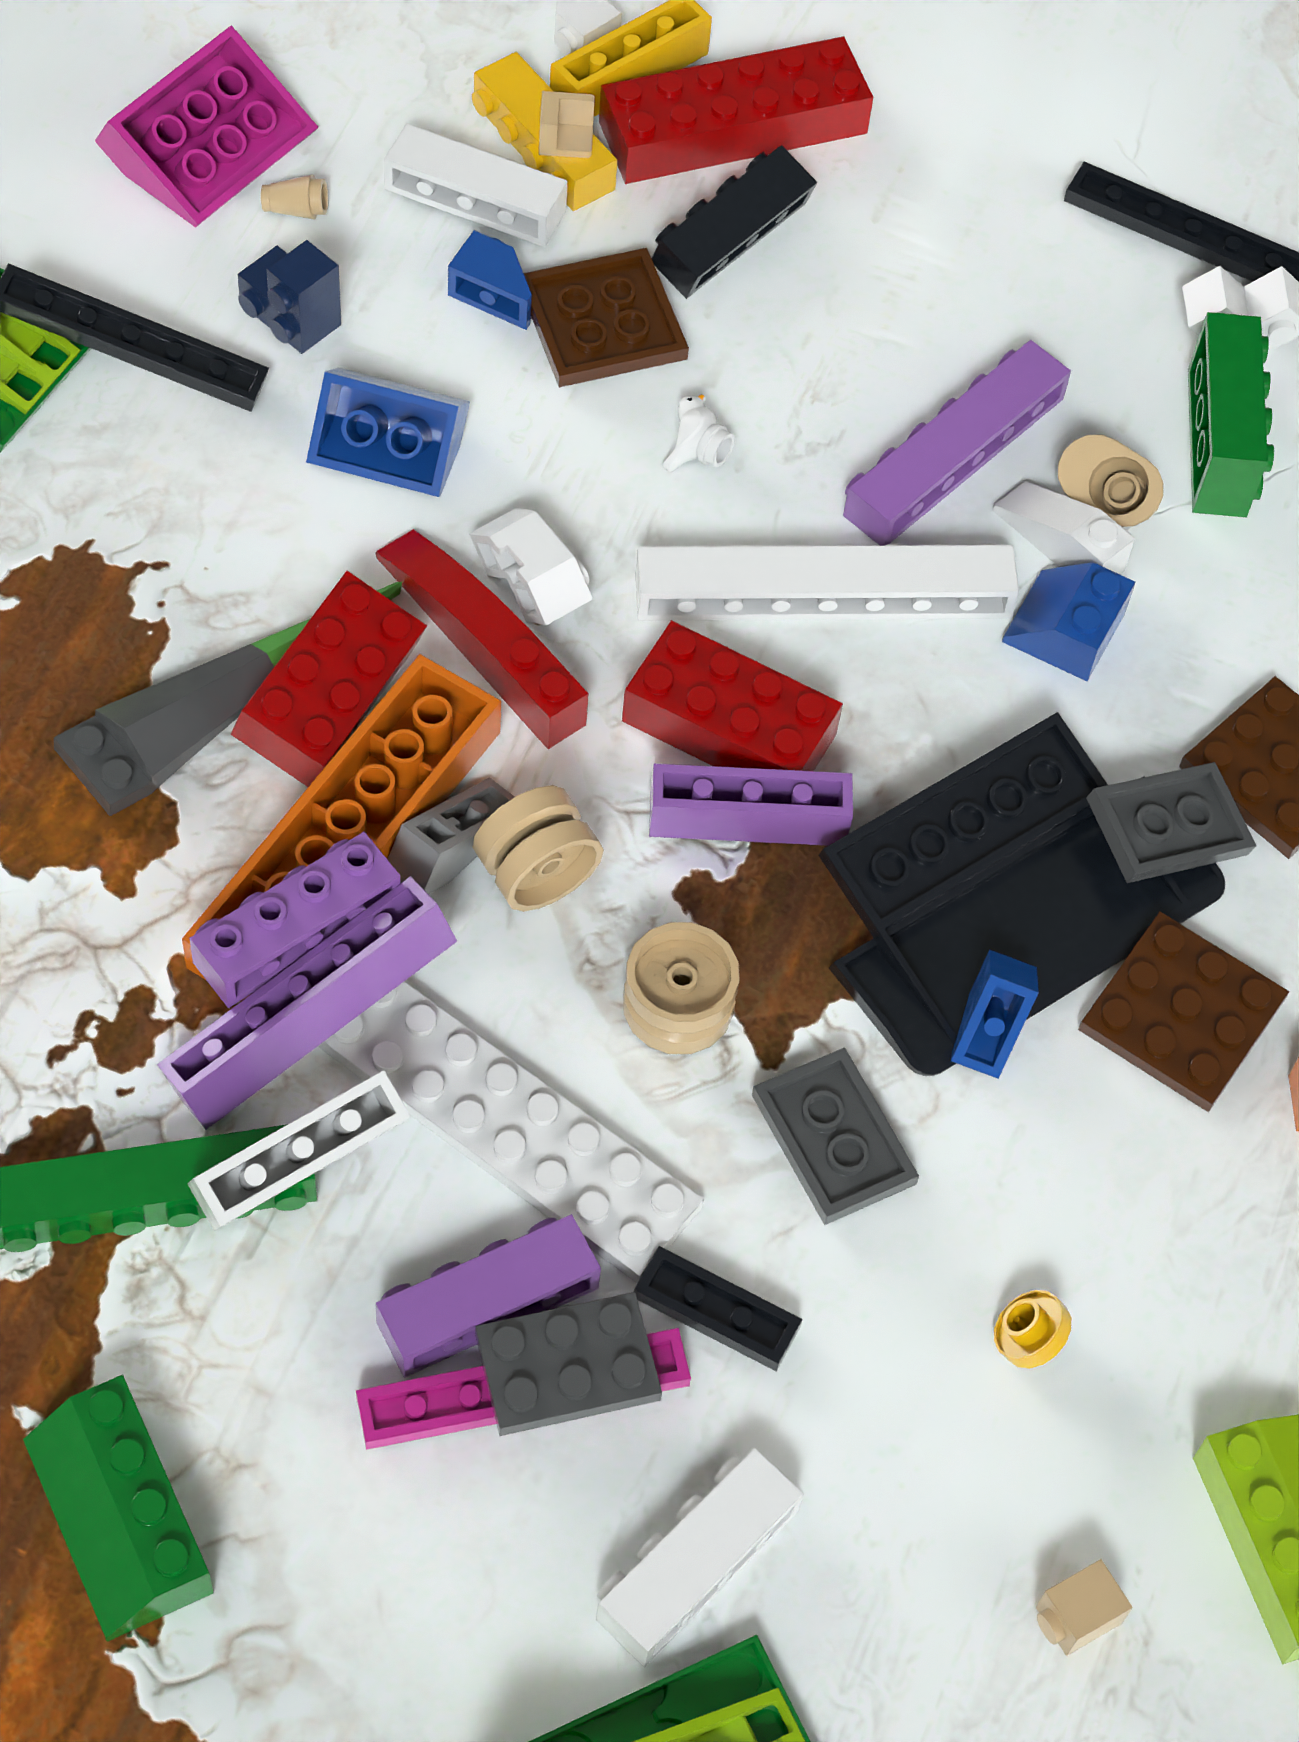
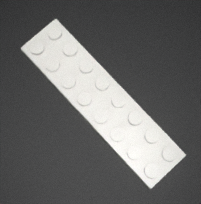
[318,981,704,1283]

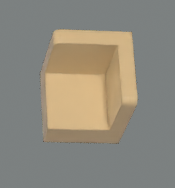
[539,91,595,158]

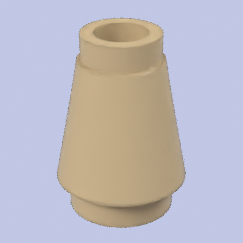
[261,174,328,220]

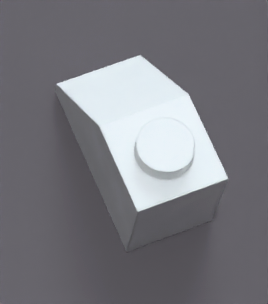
[554,0,622,55]

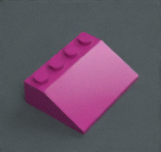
[95,25,318,228]

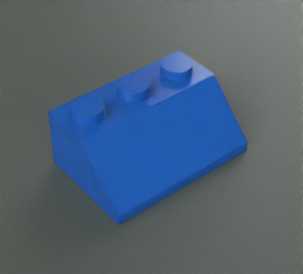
[306,367,470,497]

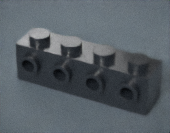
[651,145,818,299]

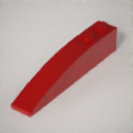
[375,529,589,749]

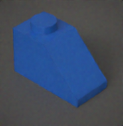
[448,230,532,330]
[951,950,1039,1079]

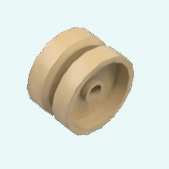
[472,785,604,912]
[623,922,739,1054]

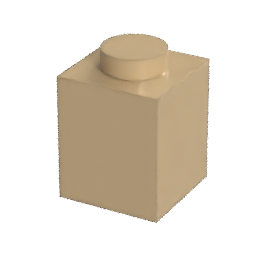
[1036,1559,1133,1656]

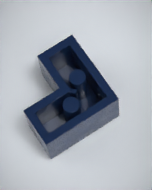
[237,240,341,354]

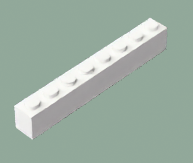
[635,543,1019,621]

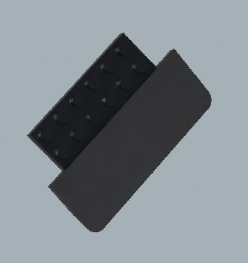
[818,712,1225,1076]

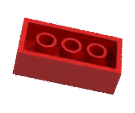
[230,570,427,787]
[622,620,843,771]

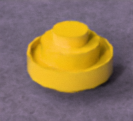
[994,1290,1072,1369]

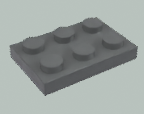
[1086,762,1257,883]
[752,1047,919,1226]
[475,1292,662,1436]

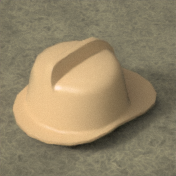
[1058,435,1163,527]

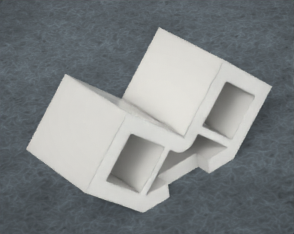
[1182,266,1299,349]
[469,508,593,625]

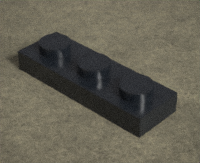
[634,1246,803,1372]

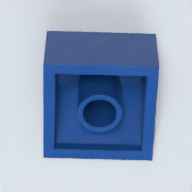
[1002,562,1136,681]

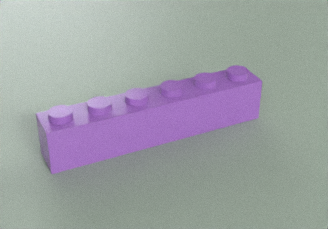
[843,340,1071,546]
[157,876,457,1130]

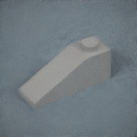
[387,777,515,894]

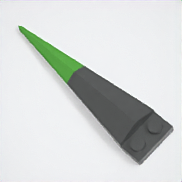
[54,582,402,816]

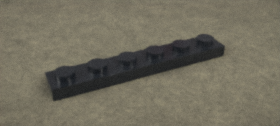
[1064,161,1299,282]
[0,263,269,412]

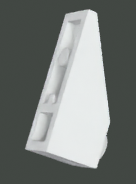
[993,481,1135,574]

